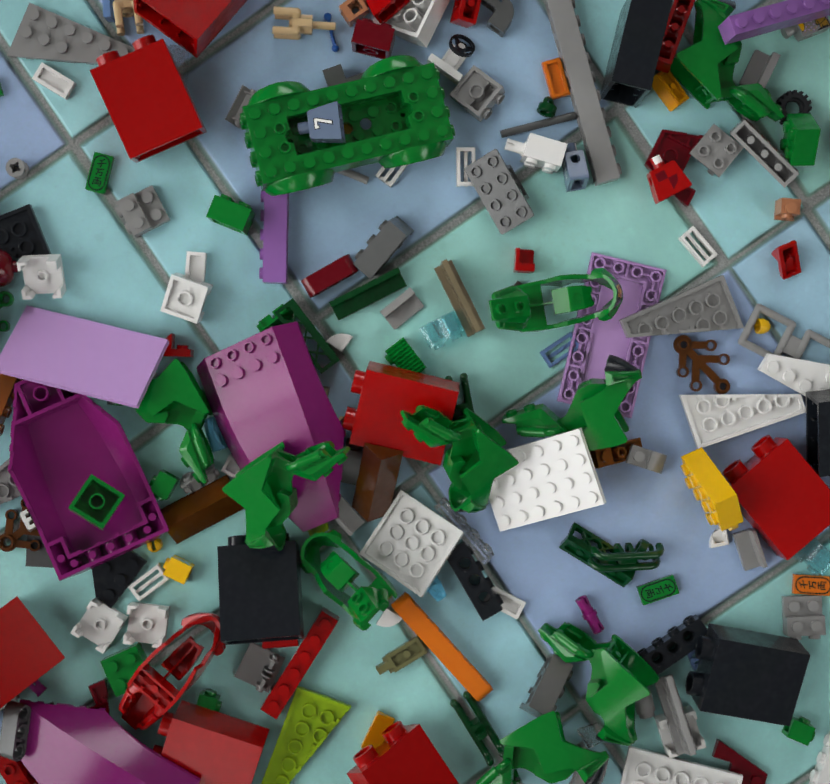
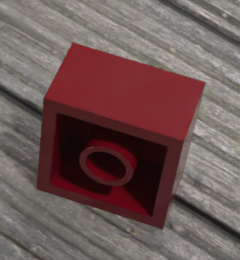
[351,18,395,59]

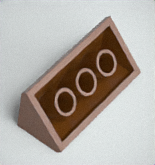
[352,443,403,522]
[160,475,244,544]

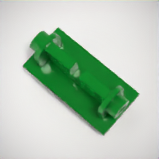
[257,304,297,332]

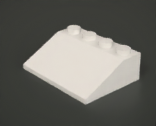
[373,0,450,48]

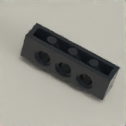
[447,541,504,621]
[637,615,707,675]

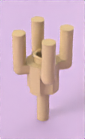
[113,0,144,36]
[272,6,336,40]

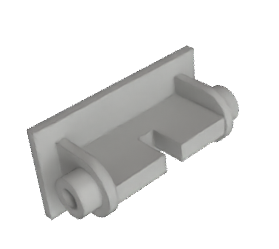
[225,85,257,128]
[180,464,220,494]

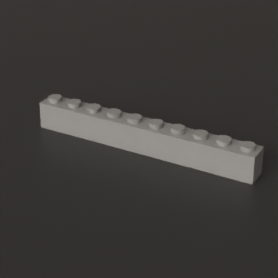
[544,0,622,186]

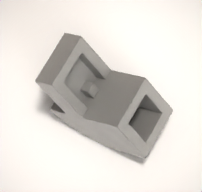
[626,444,667,474]

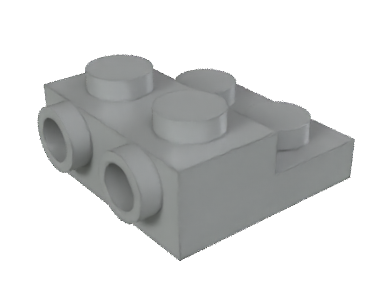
[449,65,505,122]
[115,185,170,237]
[782,595,826,640]

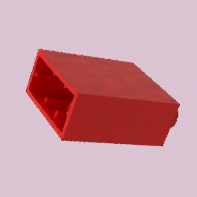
[133,0,247,58]
[90,35,207,163]
[342,361,460,466]
[722,435,830,560]
[0,596,65,708]
[153,700,270,784]
[346,721,459,784]

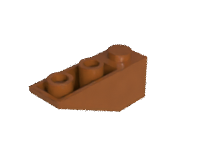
[589,438,642,468]

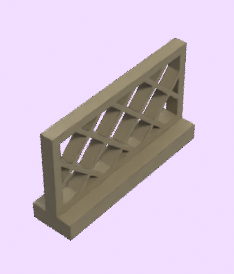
[434,259,485,337]

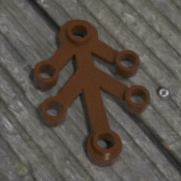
[673,335,730,394]
[0,499,42,552]

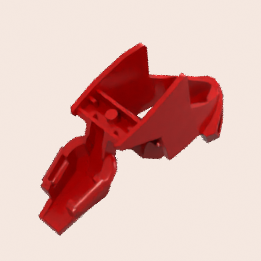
[119,613,226,730]

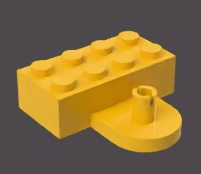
[681,447,744,531]

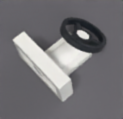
[427,34,475,85]

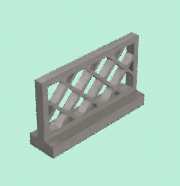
[654,674,697,756]

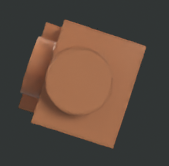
[339,0,369,27]
[774,198,801,221]

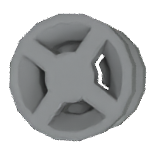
[6,158,29,180]

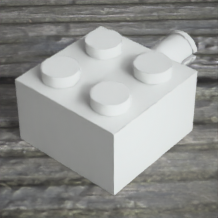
[504,133,568,174]

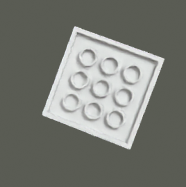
[359,490,465,597]

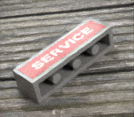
[730,117,799,188]

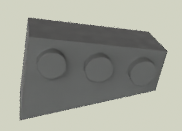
[353,216,414,279]
[519,654,573,718]

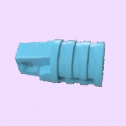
[204,416,228,453]
[427,576,447,602]

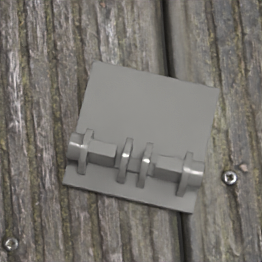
[689,124,744,177]
[234,643,285,693]

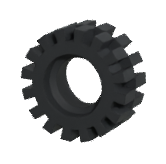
[776,90,812,125]

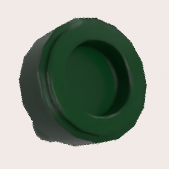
[537,96,557,118]
[634,539,654,561]

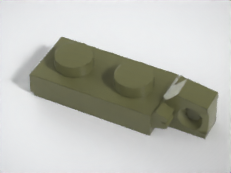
[376,636,428,675]

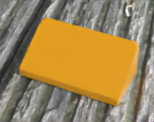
[652,70,689,112]
[361,710,395,749]

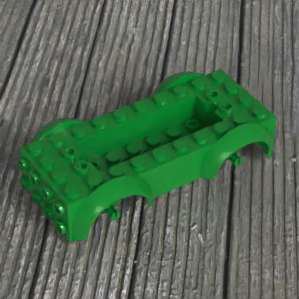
[239,55,455,196]

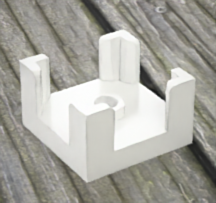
[16,254,66,300]
[160,272,213,324]
[70,597,128,654]
[123,601,170,648]
[654,705,706,759]

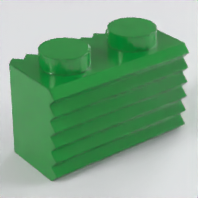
[385,337,427,373]

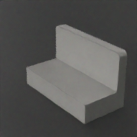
[739,50,781,88]
[380,287,424,329]
[334,493,365,536]
[732,528,768,571]

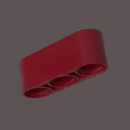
[301,254,359,298]

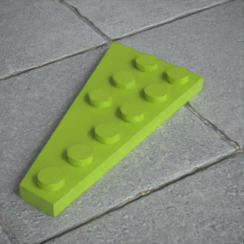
[261,686,351,784]

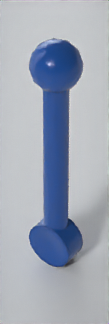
[324,13,339,52]

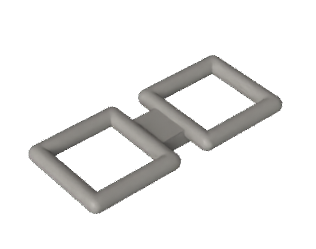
[738,304,830,359]

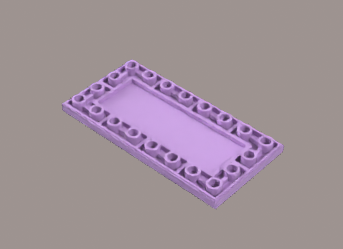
[557,252,666,418]
[0,305,169,409]

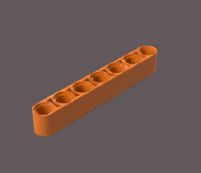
[391,592,493,702]

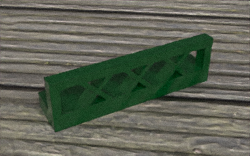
[329,267,407,320]
[274,298,340,374]
[559,522,639,587]

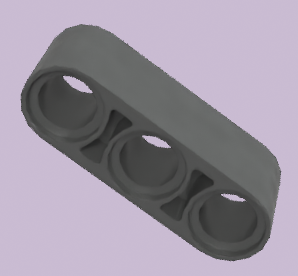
[0,701,31,762]

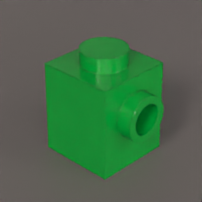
[149,469,180,501]
[196,689,222,712]
[782,716,816,746]

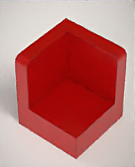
[514,248,535,273]

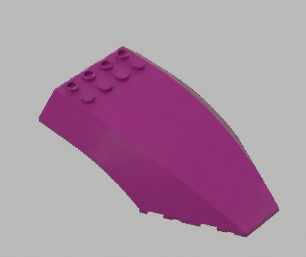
[196,322,346,532]
[8,380,170,581]
[19,699,201,784]

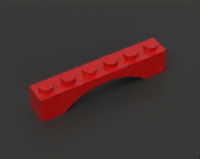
[260,607,339,720]

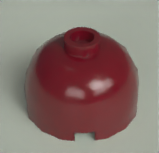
[0,249,18,287]

